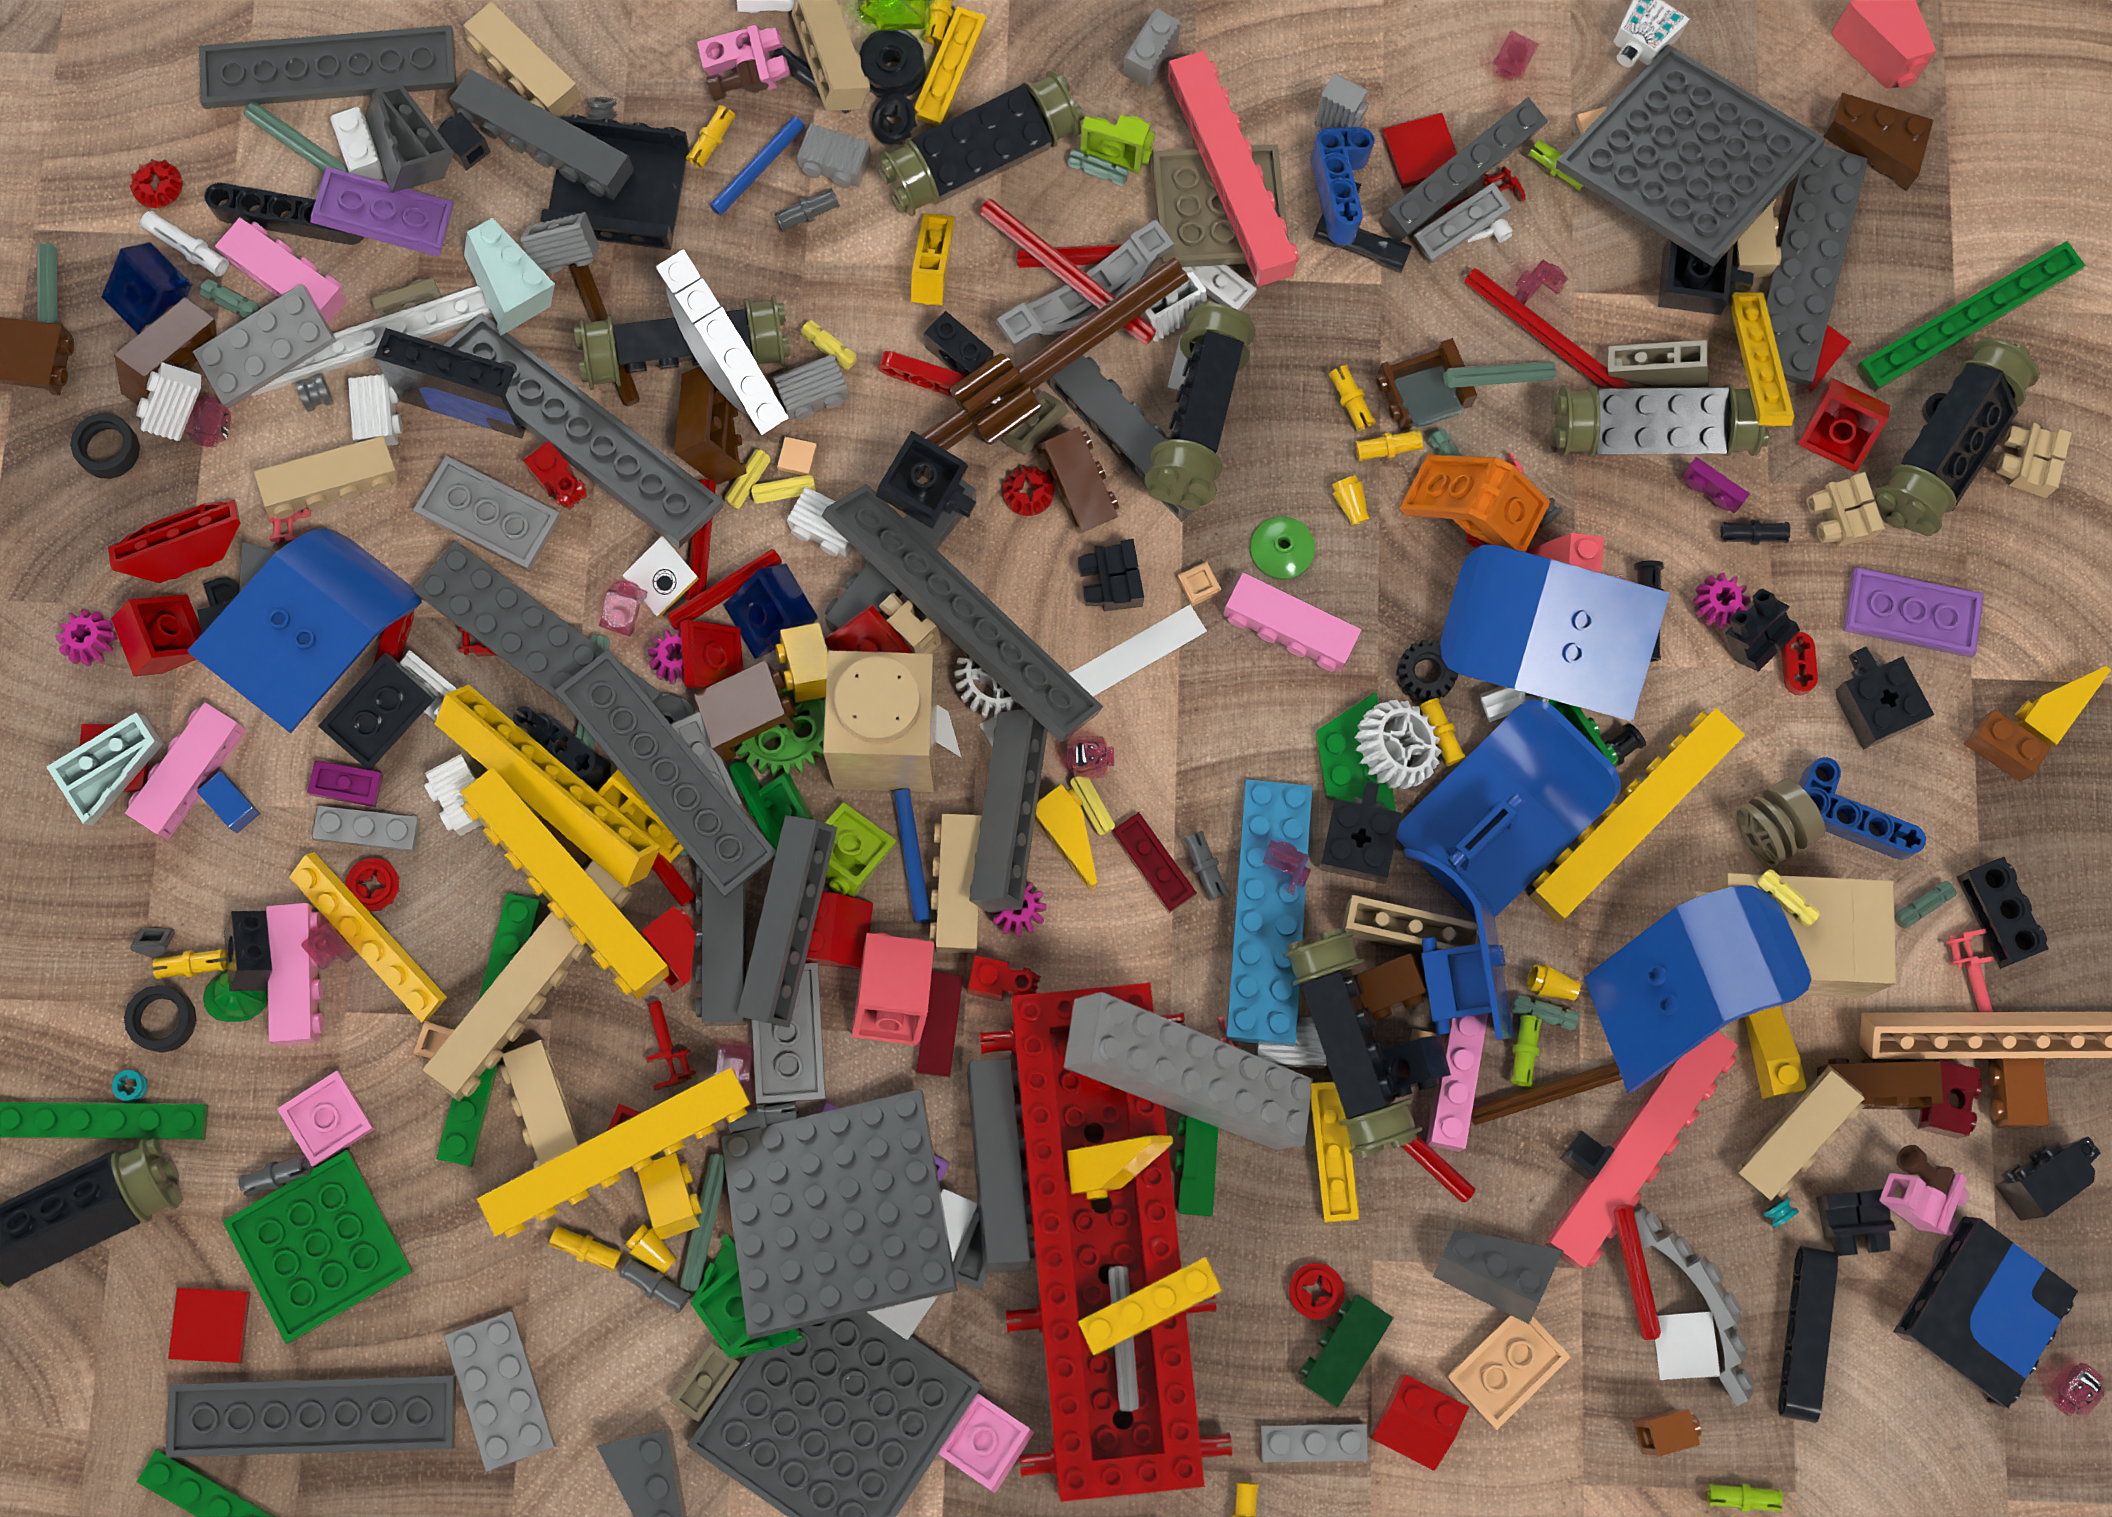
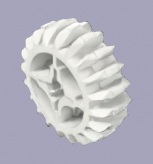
[954,651,1024,720]
[1354,699,1442,790]

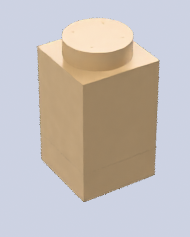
[823,651,937,792]
[1686,873,1896,998]

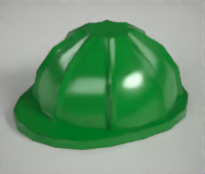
[203,969,268,1022]

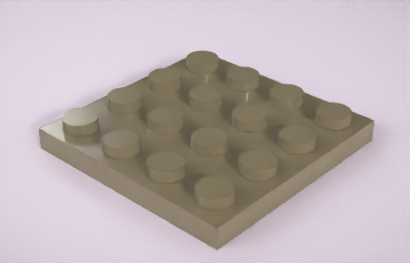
[1152,145,1289,267]

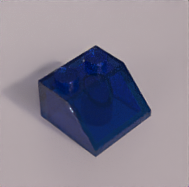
[101,242,193,335]
[723,564,818,659]

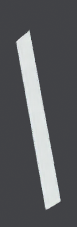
[979,605,1207,747]

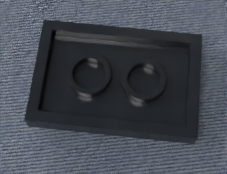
[318,652,437,770]

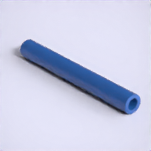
[709,116,805,216]
[894,789,931,923]

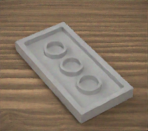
[192,284,337,408]
[413,455,562,572]
[752,963,826,1105]
[444,1311,556,1472]

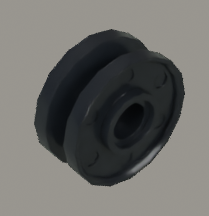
[859,27,926,98]

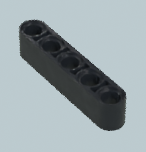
[204,183,364,245]
[1778,1246,1838,1423]

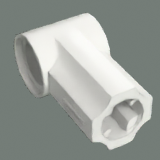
[1479,686,1549,722]

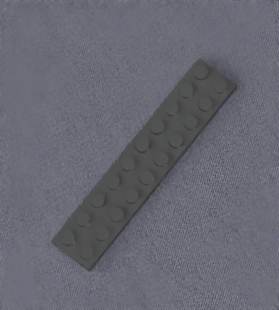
[443,313,723,548]
[822,484,1103,742]

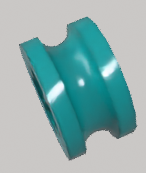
[112,1070,148,1102]
[1763,1197,1799,1228]

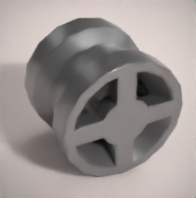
[296,373,333,412]

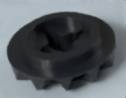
[872,94,918,145]

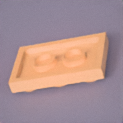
[1446,1315,1571,1430]

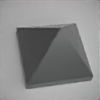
[130,928,175,959]

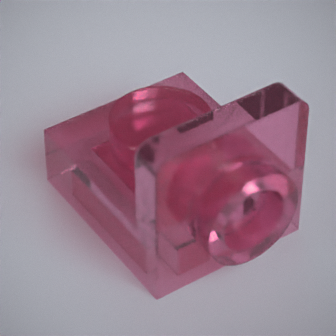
[301,922,357,970]
[715,1044,754,1098]

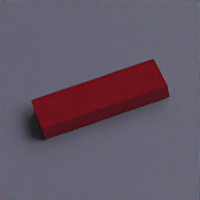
[1111,812,1197,913]
[916,972,963,1078]

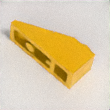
[911,213,955,306]
[2015,666,2112,748]
[597,769,684,863]
[1035,784,1098,892]
[1744,1006,1807,1100]
[1067,1136,1173,1200]

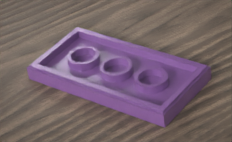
[311,167,454,257]
[1843,567,1984,658]

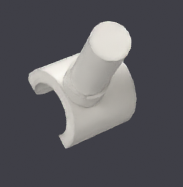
[1467,219,1513,243]

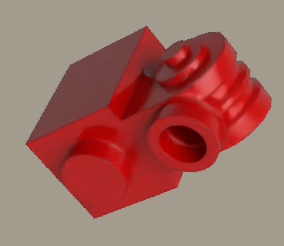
[523,441,588,510]
[968,956,1041,1001]

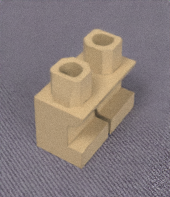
[1996,423,2072,498]
[1807,472,1885,547]
[879,593,942,654]

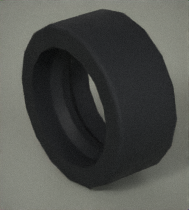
[70,413,140,479]
[124,985,197,1053]

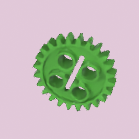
[733,688,826,777]

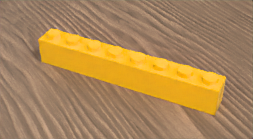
[434,684,661,888]
[1529,708,1745,924]
[460,767,669,1001]
[477,1067,752,1239]

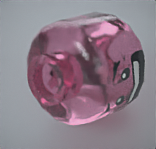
[185,396,232,447]
[1066,736,1114,779]
[2050,1362,2105,1416]

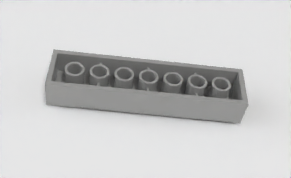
[1064,992,1313,1150]

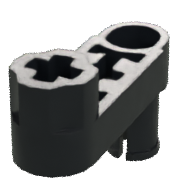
[513,706,611,786]

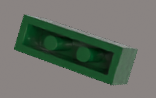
[1298,1294,1394,1408]

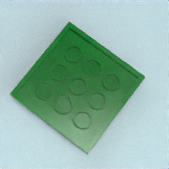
[222,1150,414,1344]

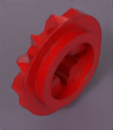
[129,159,183,208]
[1002,465,1054,516]
[345,858,400,911]
[1289,1263,1345,1319]

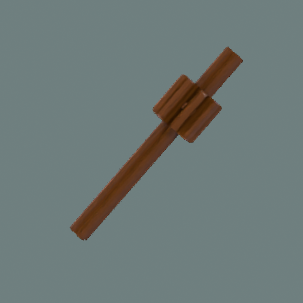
[920,257,1189,451]

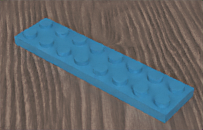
[1226,779,1312,1047]

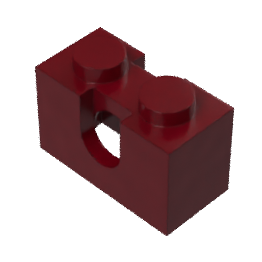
[1918,1059,1982,1139]

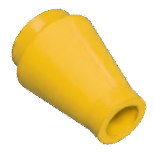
[1332,475,1370,526]
[1527,963,1581,1001]
[624,1223,677,1274]

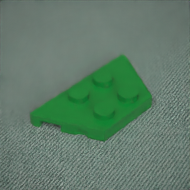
[1315,693,1396,811]
[690,1234,804,1359]

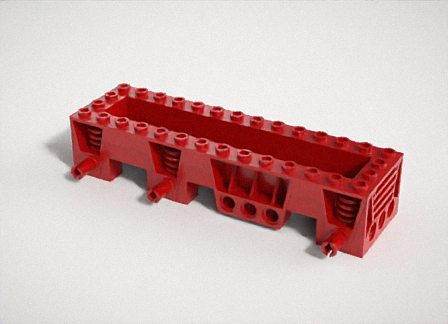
[980,983,1232,1502]

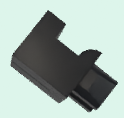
[1077,539,1144,611]
[1725,589,1800,672]
[1816,1189,1896,1256]

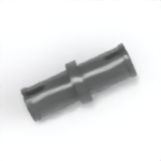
[774,188,840,232]
[1183,831,1229,901]
[728,1101,799,1133]
[238,1154,311,1197]
[620,1257,691,1313]

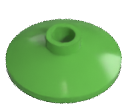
[1250,517,1315,580]

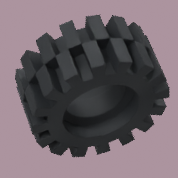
[1396,639,1458,703]

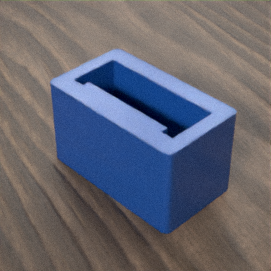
[197,771,261,833]

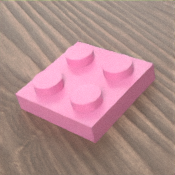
[277,1071,375,1168]
[938,1393,1035,1493]

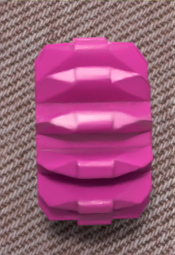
[1693,572,1751,630]
[55,609,117,667]
[648,628,684,685]
[991,881,1047,937]

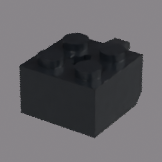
[1658,239,1754,315]
[876,431,976,529]
[1835,647,1934,750]
[1320,781,1401,884]
[1995,1136,2101,1221]

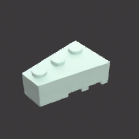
[464,218,555,336]
[47,712,163,826]

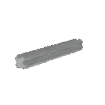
[1109,1266,1139,1411]

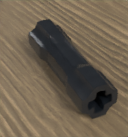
[1313,214,1412,273]

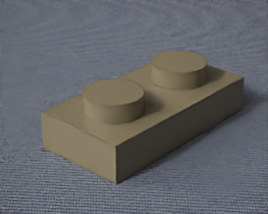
[371,278,442,318]
[1002,391,1069,456]
[670,1342,741,1422]

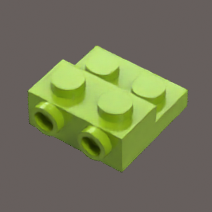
[1080,114,1156,174]
[825,802,897,898]

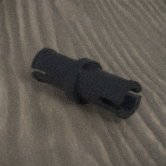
[1720,519,1790,545]

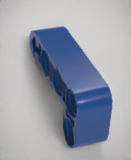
[1310,127,1375,246]
[1799,757,1926,860]

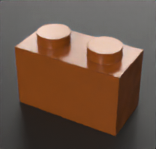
[1964,709,2051,782]
[1988,1058,2050,1128]
[1632,1409,1701,1457]

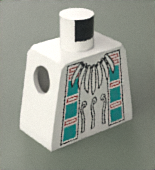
[1614,0,1690,68]

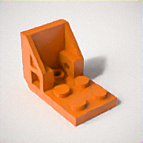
[1399,455,1551,552]

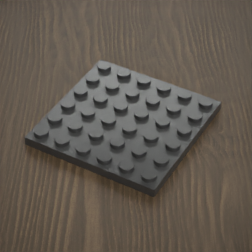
[1556,44,1826,267]
[721,1089,958,1339]
[687,1312,982,1517]

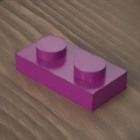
[1681,457,1750,514]
[307,761,384,807]

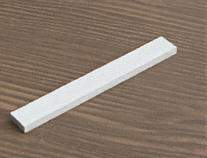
[251,286,494,396]

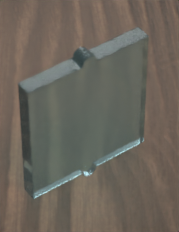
[1394,365,1464,428]

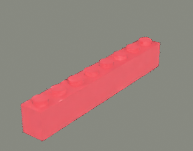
[1168,50,1299,287]
[1544,1031,1739,1269]

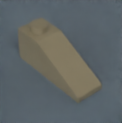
[1608,340,1709,387]

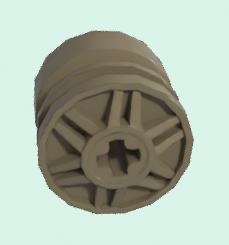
[1734,778,1826,867]

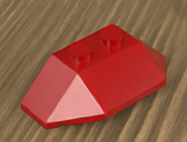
[108,500,241,583]

